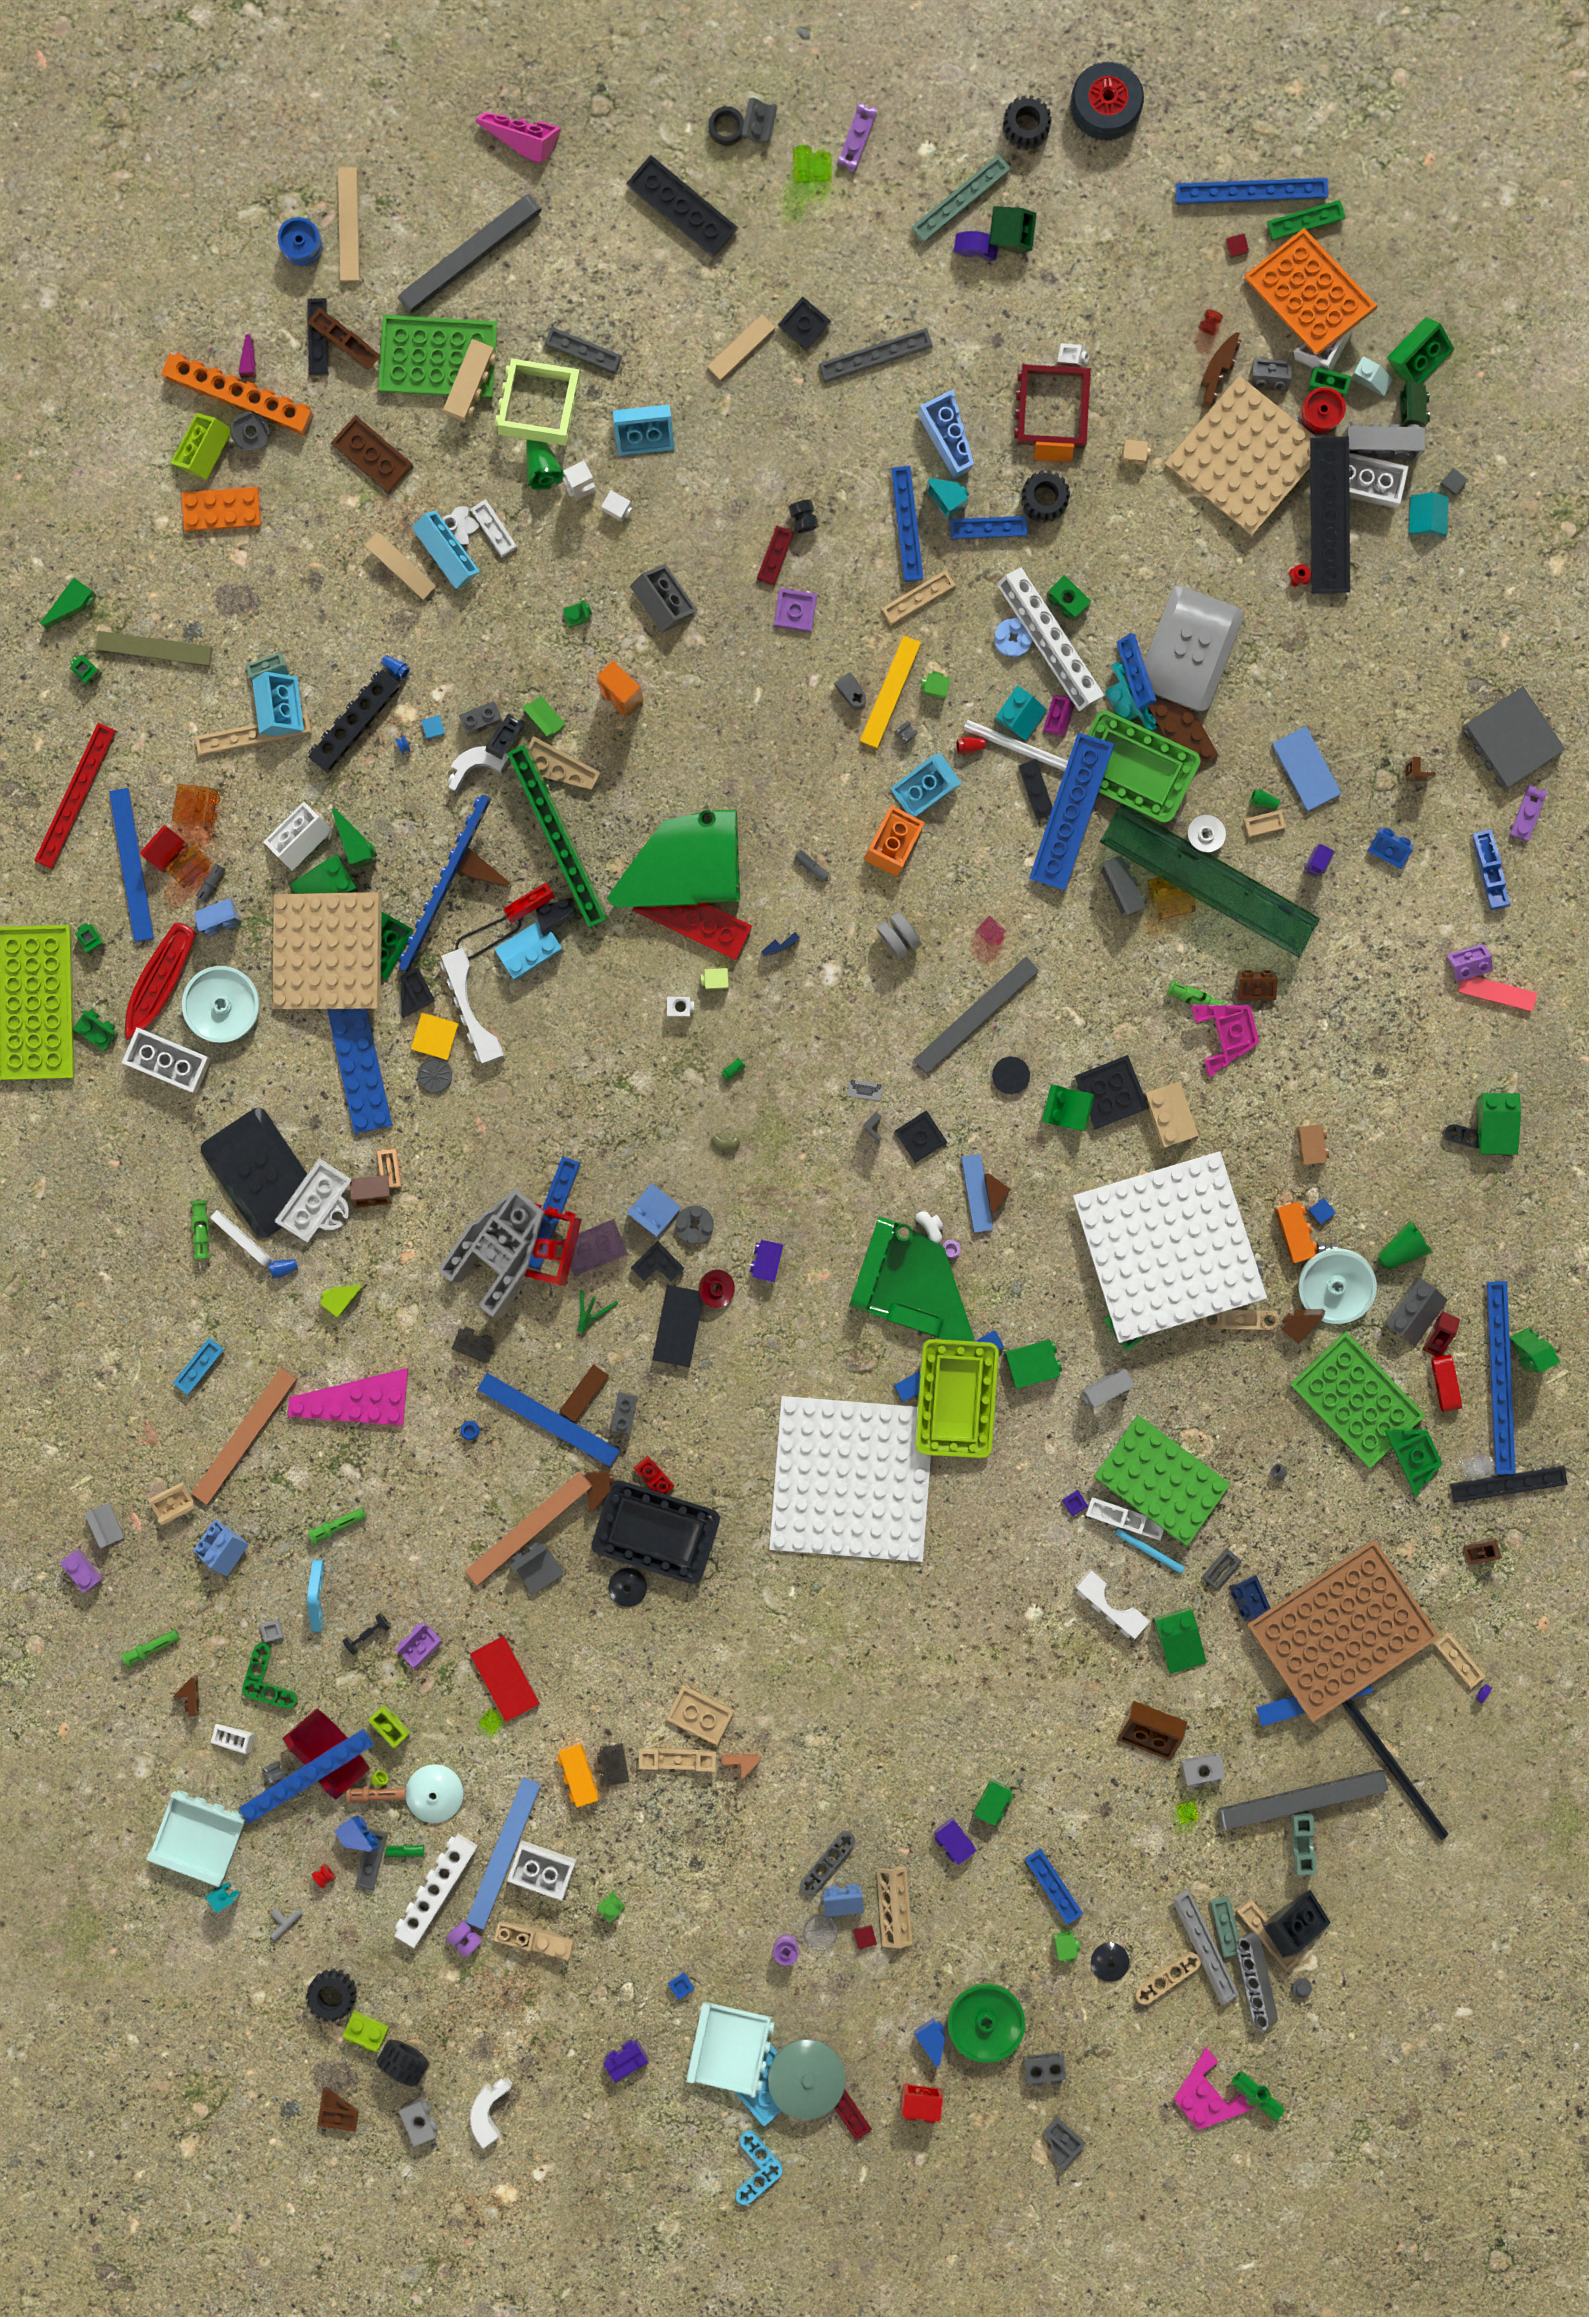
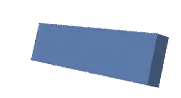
[961,1154,993,1232]

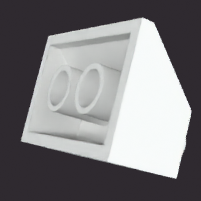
[264,802,333,870]

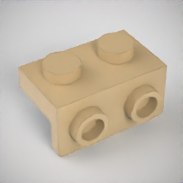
[149,1482,195,1525]

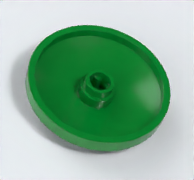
[948,1983,1026,2063]

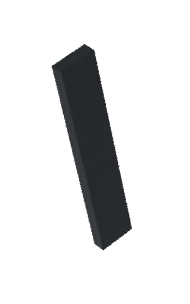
[1450,1465,1568,1503]

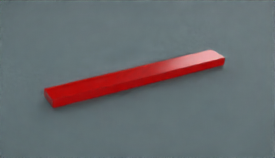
[34,722,117,869]

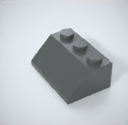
[630,564,698,633]
[1099,855,1147,919]
[1383,1278,1447,1347]

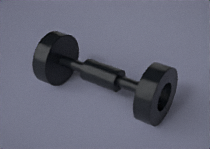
[342,1612,391,1656]

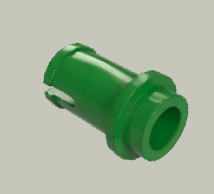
[721,1058,746,1081]

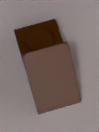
[172,1675,199,1717]

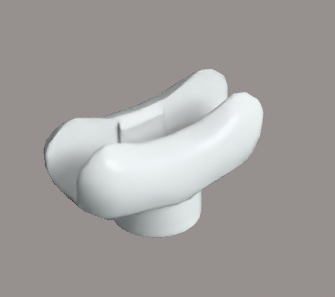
[916,1211,945,1244]

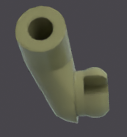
[711,1133,740,1151]

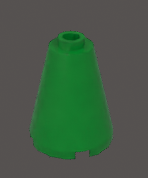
[526,439,565,490]
[1377,1221,1433,1270]

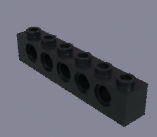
[308,669,402,774]

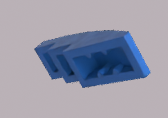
[1472,829,1510,911]

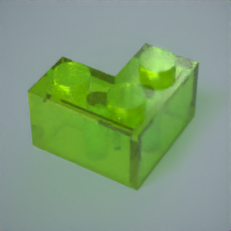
[793,145,832,183]

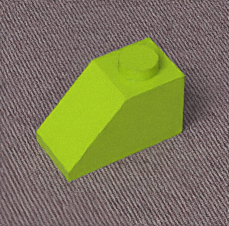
[319,1285,363,1317]

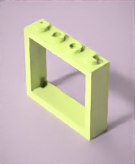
[495,359,580,446]

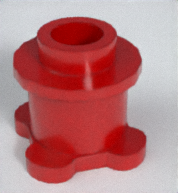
[1289,564,1311,587]

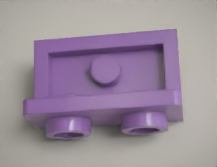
[396,1623,443,1670]

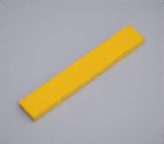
[860,635,921,749]

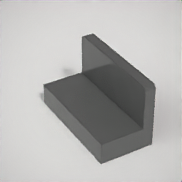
[862,1112,882,1143]

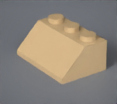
[1144,1081,1199,1148]

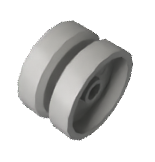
[876,911,922,961]

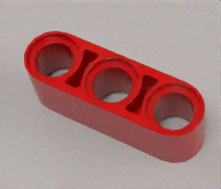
[1431,1354,1462,1412]

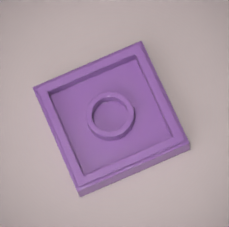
[774,588,817,632]

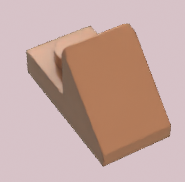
[722,1754,761,1780]

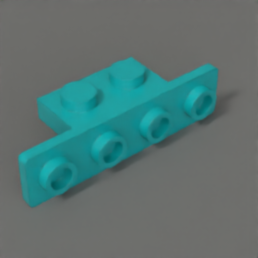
[1105,662,1157,731]

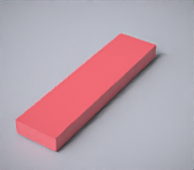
[1458,977,1537,1012]

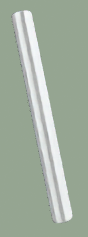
[964,720,1068,771]

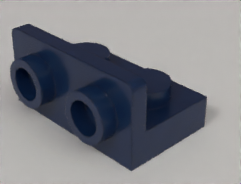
[1229,1575,1271,1621]

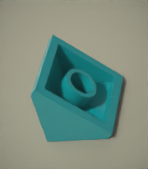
[1408,492,1449,536]

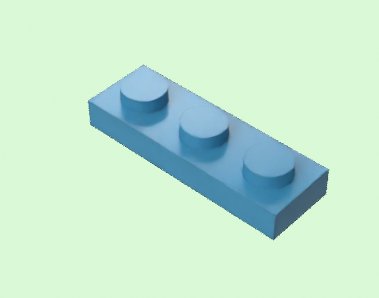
[173,1337,225,1395]

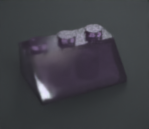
[561,1219,629,1276]

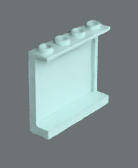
[146,1790,246,1887]
[686,2002,775,2097]

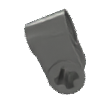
[834,672,866,710]

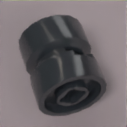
[788,499,819,534]

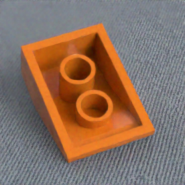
[863,805,925,877]

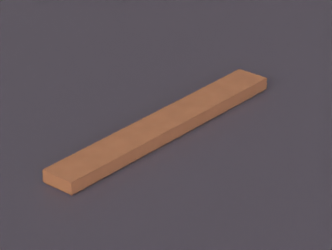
[191,1368,297,1505]
[465,1471,592,1586]

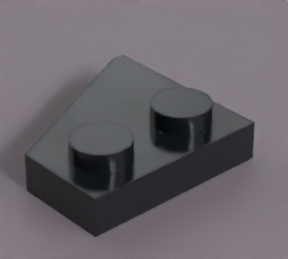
[536,898,577,937]
[401,967,436,1018]

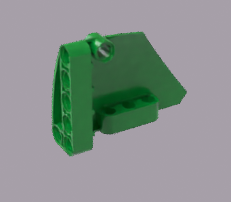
[607,809,740,908]
[849,1216,975,1341]

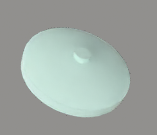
[182,966,260,1043]
[1298,1249,1377,1324]

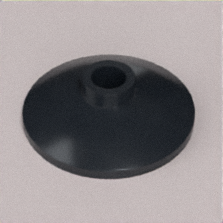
[609,1568,647,1607]
[1091,1942,1129,1982]

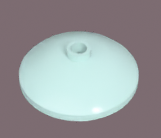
[405,1764,464,1823]

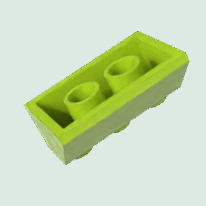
[170,413,231,480]

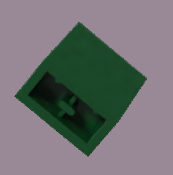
[989,206,1037,254]

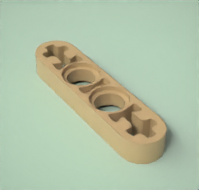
[1135,1952,1201,2004]

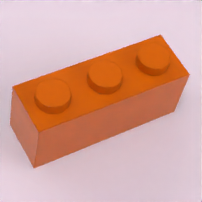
[1275,1201,1318,1263]

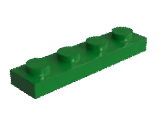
[1266,200,1346,241]

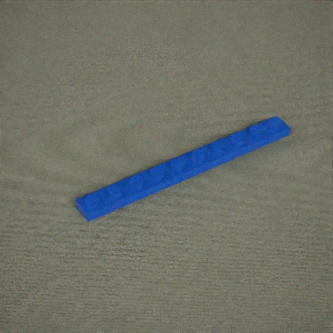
[398,795,492,971]
[1486,1281,1516,1474]

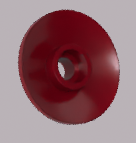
[699,1269,735,1308]

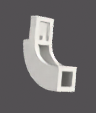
[448,746,510,793]
[471,2077,512,2148]

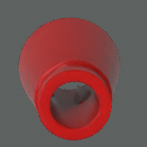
[956,737,985,756]

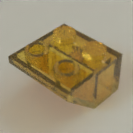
[1147,871,1196,920]

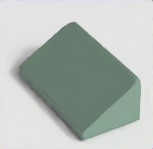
[245,652,289,685]

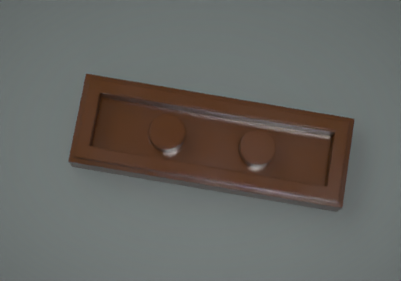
[559,1364,609,1422]

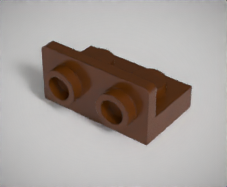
[1237,970,1278,1000]

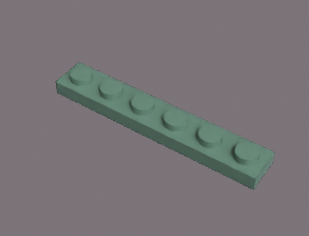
[911,154,1011,243]

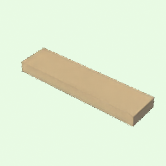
[707,314,775,381]
[881,570,956,626]
[1236,1899,1301,1972]

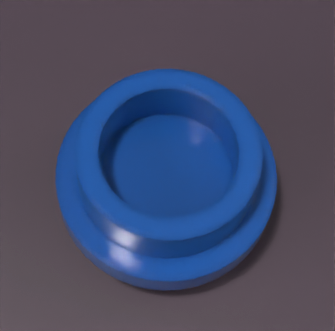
[460,1421,480,1440]

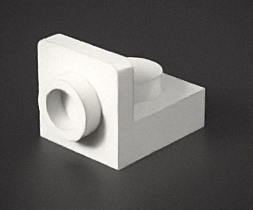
[1057,343,1089,368]

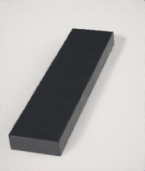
[307,298,329,376]

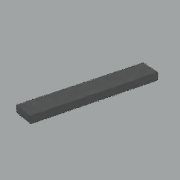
[819,328,933,383]

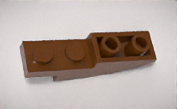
[1200,332,1241,408]

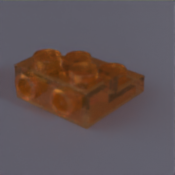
[171,784,220,828]

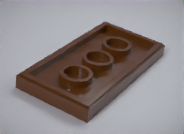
[331,415,414,494]

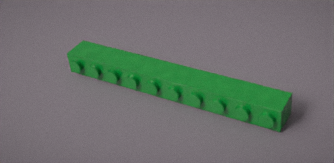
[507,745,609,928]

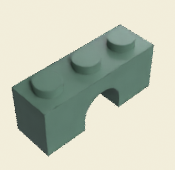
[1290,1812,1317,1875]

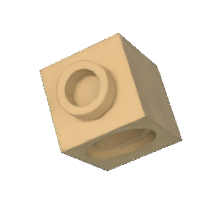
[1121,439,1151,465]

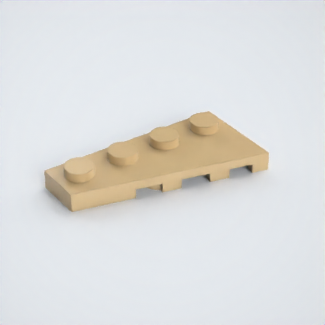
[528,736,601,790]

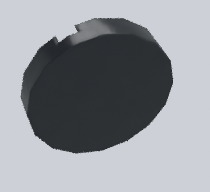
[992,1056,1030,1095]

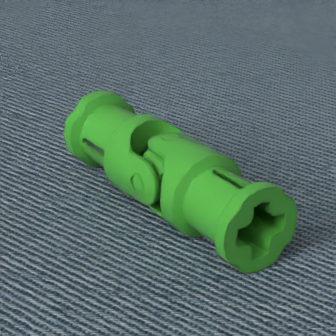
[1166,979,1226,1005]
[190,1200,210,1259]

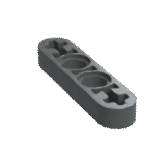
[801,1831,855,1894]

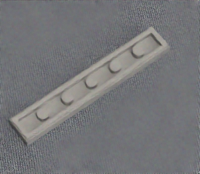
[1172,1890,1239,2005]

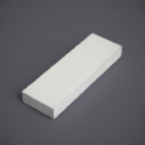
[470,499,518,558]

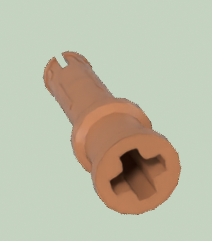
[347,1786,406,1804]

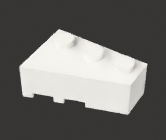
[1294,327,1355,371]

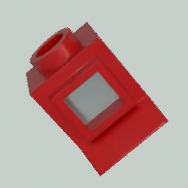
[532,1238,564,1261]

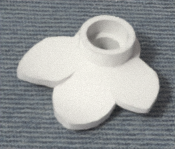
[443,506,479,545]

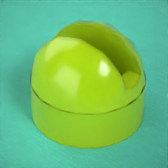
[371,1770,388,1787]

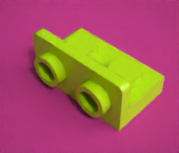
[342,2011,389,2052]

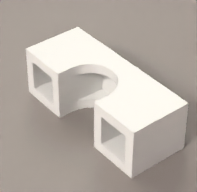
[563,460,596,501]

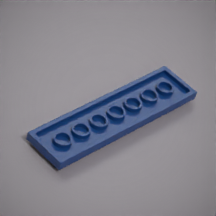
[1029,733,1115,891]
[327,1009,393,1134]

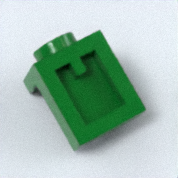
[563,600,593,628]

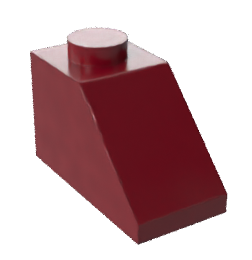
[1422,1311,1460,1357]

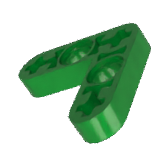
[242,1642,298,1709]

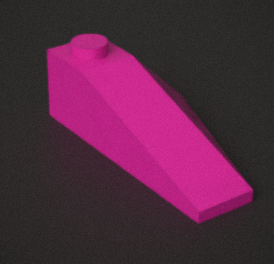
[476,112,561,163]

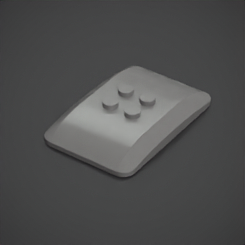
[1144,586,1243,712]

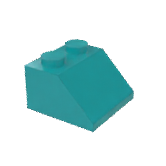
[926,478,969,520]
[994,685,1047,742]

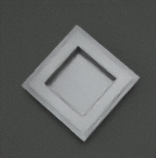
[260,1618,284,1643]

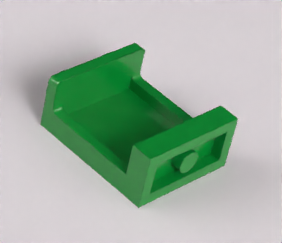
[1004,1339,1063,1389]

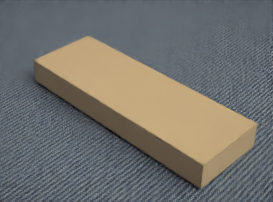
[1433,1631,1486,1689]

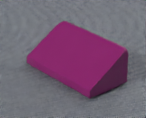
[1043,695,1075,738]

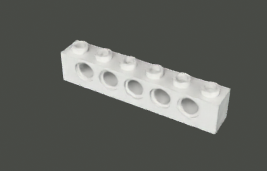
[394,1833,478,1948]

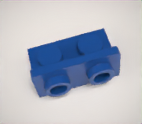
[1367,827,1413,869]

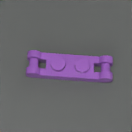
[837,102,877,173]

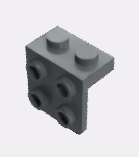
[510,1541,563,1594]

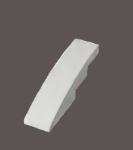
[1086,1497,1164,1541]

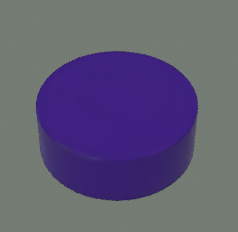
[1475,1684,1492,1704]

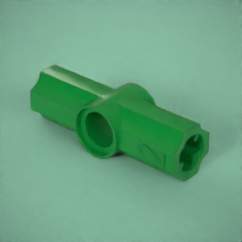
[1231,2071,1285,2122]

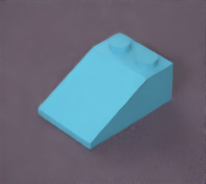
[890,753,962,817]

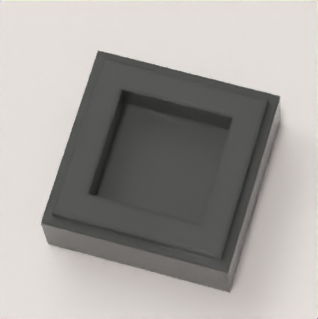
[1440,468,1468,495]

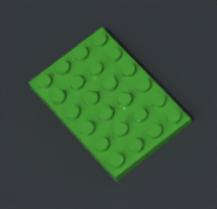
[378,315,498,399]
[1290,1331,1426,1468]
[1093,1415,1230,1546]

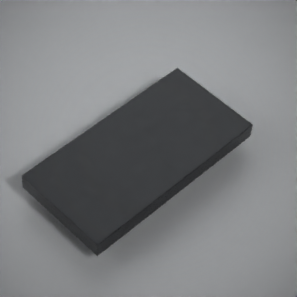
[652,1285,703,1368]

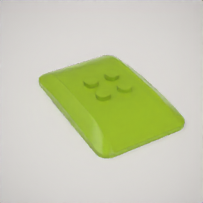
[915,1339,999,1458]

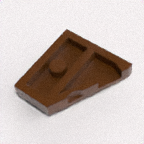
[317,2087,359,2132]

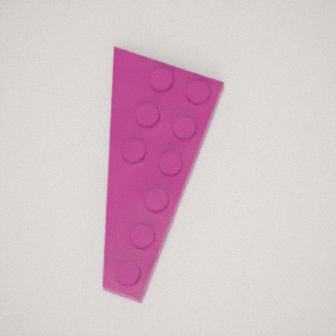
[288,1368,408,1426]

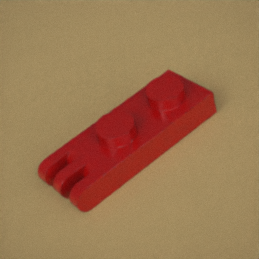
[503,883,555,923]

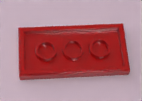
[470,1635,540,1722]

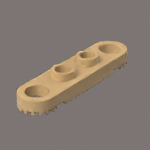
[1202,1310,1279,1330]

